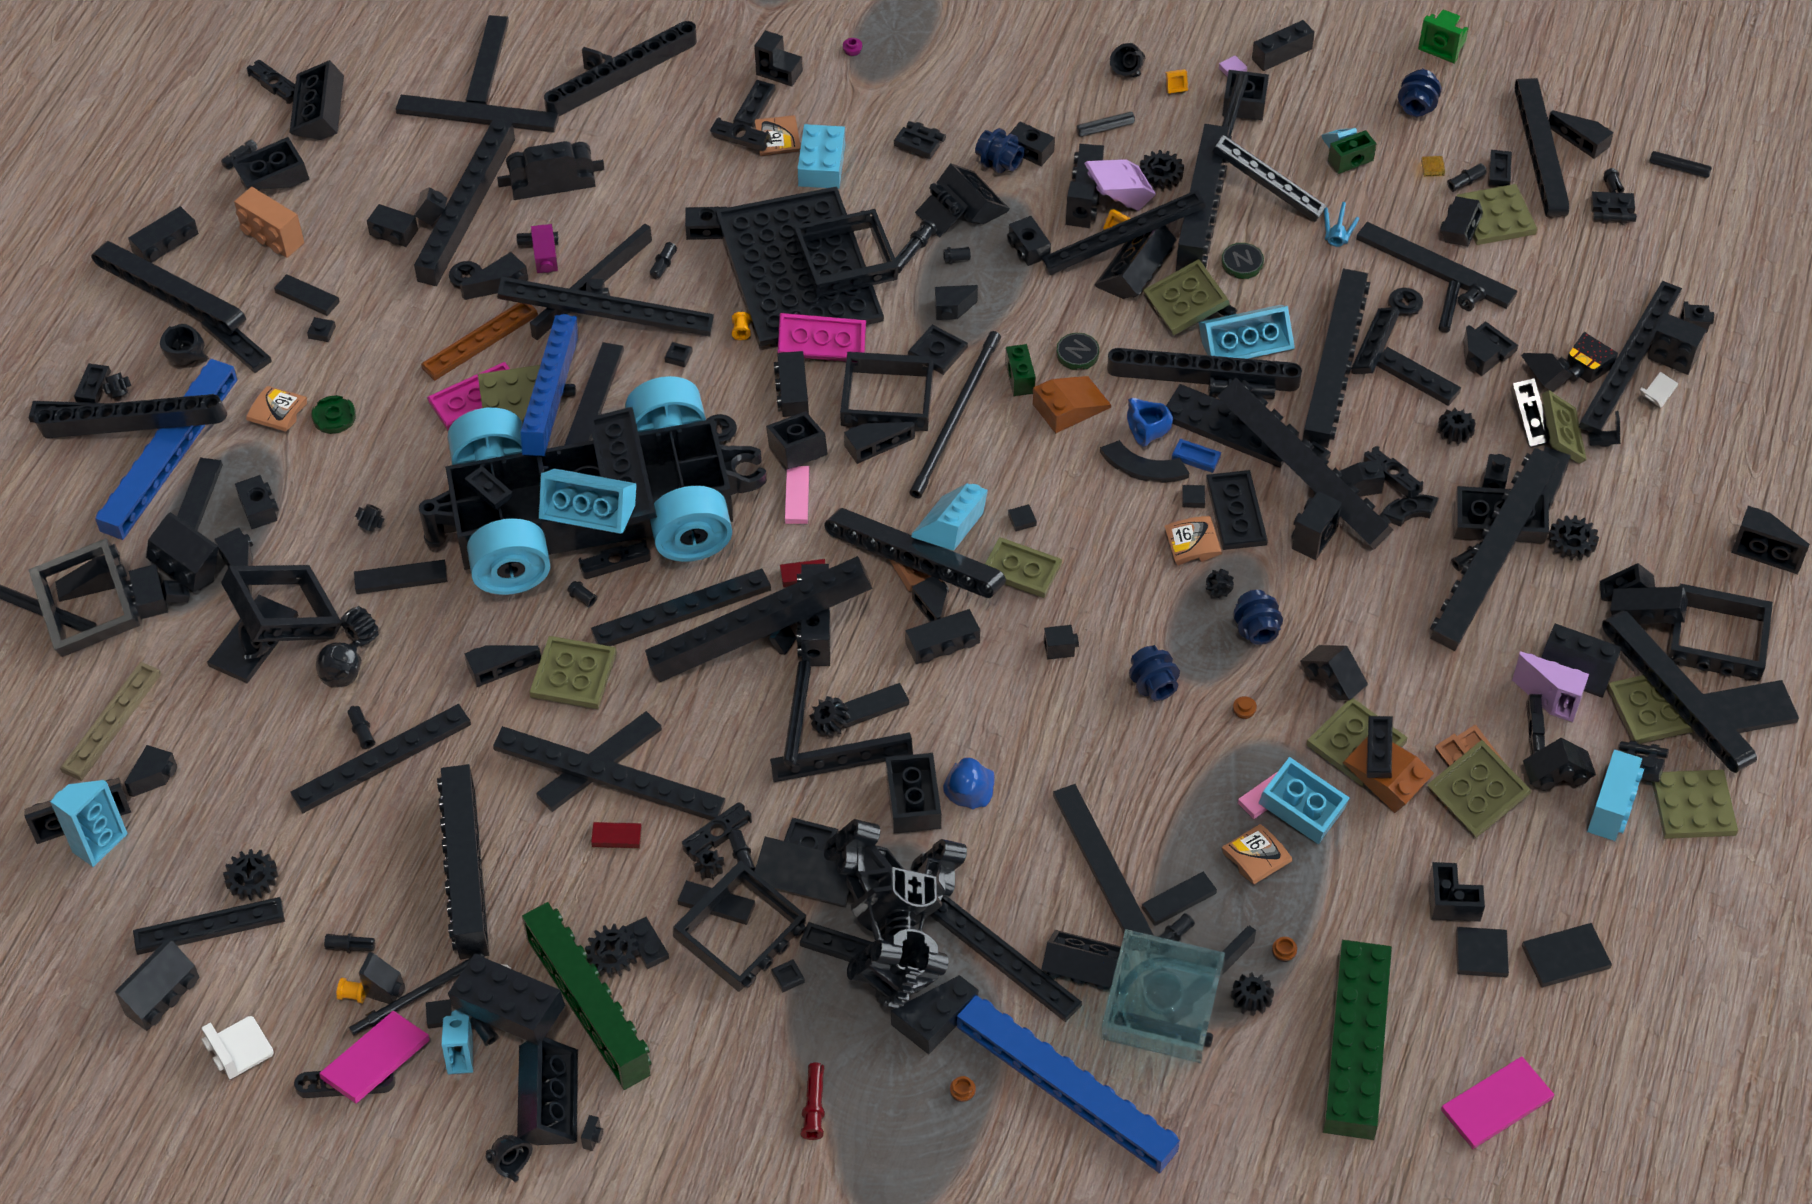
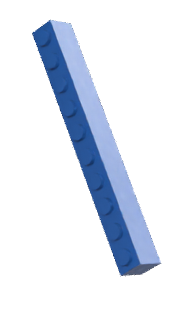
[521,314,578,456]
[95,359,237,540]
[957,995,1180,1173]

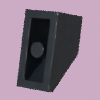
[414,187,448,226]
[935,285,978,320]
[1463,325,1502,376]
[1521,353,1573,392]
[1599,563,1655,602]
[912,576,949,622]
[124,745,177,797]
[359,952,405,1004]

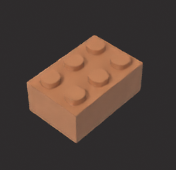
[234,187,304,258]

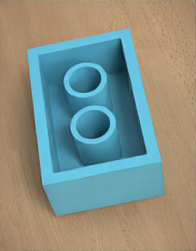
[798,124,845,189]
[1587,749,1644,841]
[1259,757,1350,844]

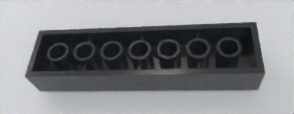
[1175,124,1232,272]
[437,764,489,960]

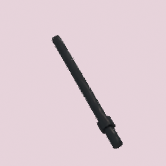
[349,952,484,1036]

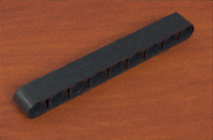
[544,21,697,116]
[1515,78,1569,217]
[91,241,246,335]
[1107,348,1302,392]
[34,394,227,438]
[824,508,1006,598]
[1602,610,1757,773]

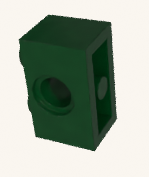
[1328,130,1377,174]
[1005,344,1036,396]

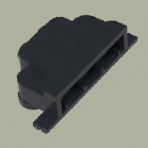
[497,141,605,200]

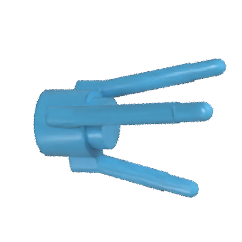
[1324,202,1359,247]

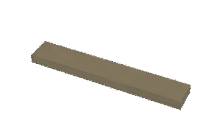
[60,662,162,781]

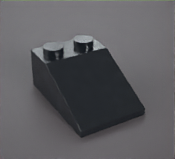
[231,137,310,190]
[1731,506,1810,575]

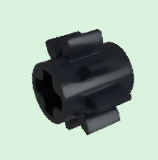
[102,372,131,398]
[355,504,385,532]
[1206,569,1234,598]
[694,849,724,880]

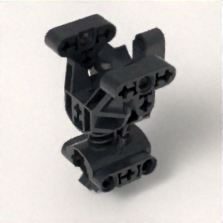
[824,819,967,1008]

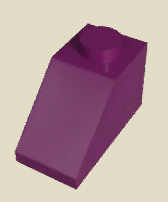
[531,224,558,273]

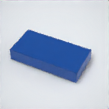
[1172,439,1221,473]

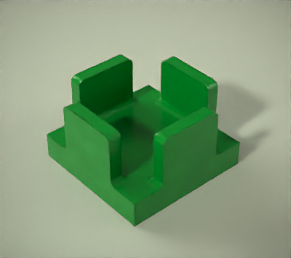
[1418,9,1469,64]

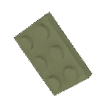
[1542,390,1587,464]
[985,537,1062,598]

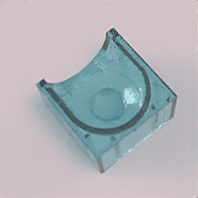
[1102,929,1225,1063]

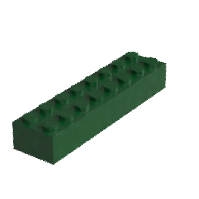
[522,902,652,1090]
[1322,939,1392,1140]

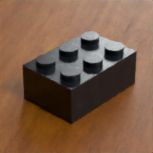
[885,753,942,834]

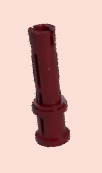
[800,1062,825,1140]

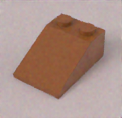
[1033,376,1111,434]
[1343,736,1434,813]

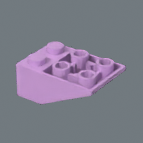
[1084,160,1156,211]
[1512,651,1589,722]

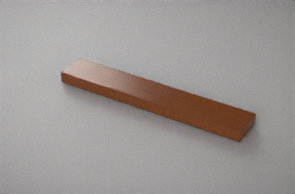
[421,303,538,381]

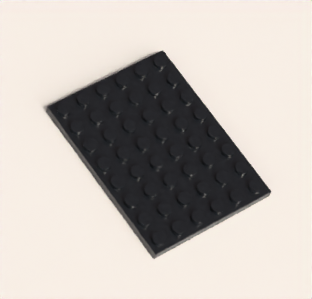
[716,186,884,347]

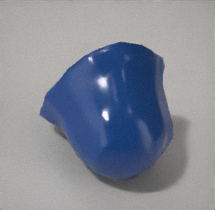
[1127,398,1173,447]
[943,758,995,809]

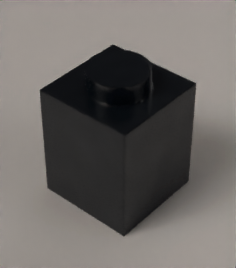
[1043,625,1079,660]

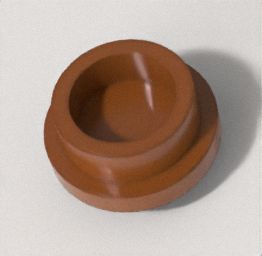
[1233,696,1257,719]
[1272,937,1297,961]
[950,1076,976,1102]

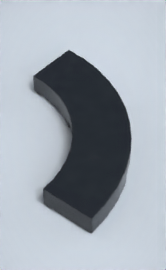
[1100,440,1190,483]

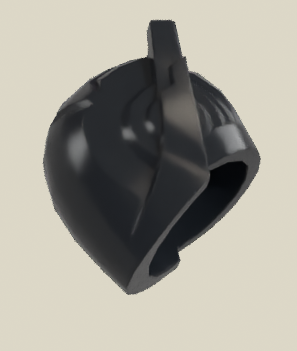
[160,324,209,366]
[316,640,362,688]

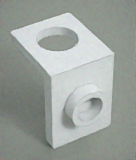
[1640,372,1678,408]

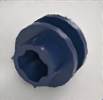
[1398,68,1442,118]
[975,128,1024,173]
[1233,590,1283,645]
[1129,645,1180,702]

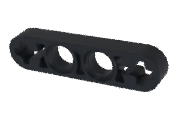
[294,1071,396,1098]

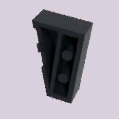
[891,975,979,1055]

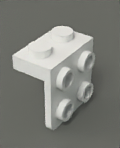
[201,1016,274,1080]

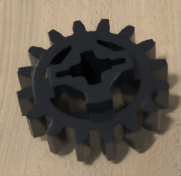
[1139,150,1184,189]
[1548,515,1599,561]
[223,849,278,901]
[585,924,640,978]

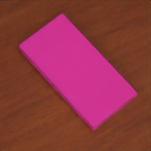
[777,313,866,362]
[427,362,510,431]
[319,1011,430,1103]
[1441,1056,1555,1149]

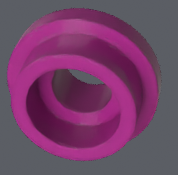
[843,38,863,56]

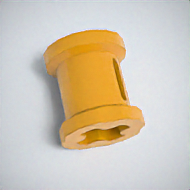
[731,312,751,340]
[336,977,366,1004]

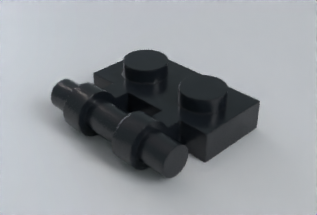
[894,121,946,159]
[1590,191,1637,224]
[1619,740,1669,782]

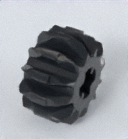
[1437,407,1476,445]
[341,606,379,647]
[809,696,851,737]
[1231,972,1274,1016]

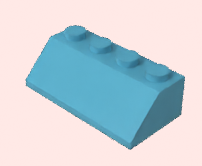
[1198,305,1295,359]
[539,469,636,534]
[911,483,988,551]
[50,780,128,867]

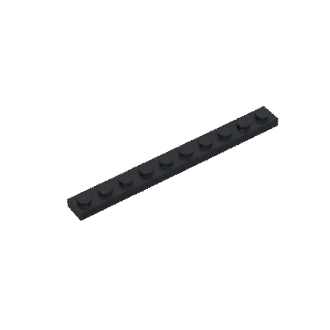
[497,277,714,336]
[1579,281,1682,435]
[493,726,725,821]

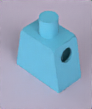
[442,1010,473,1074]

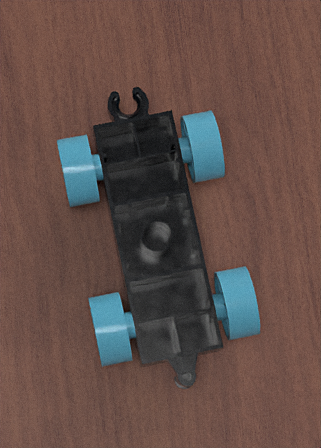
[419,376,767,595]

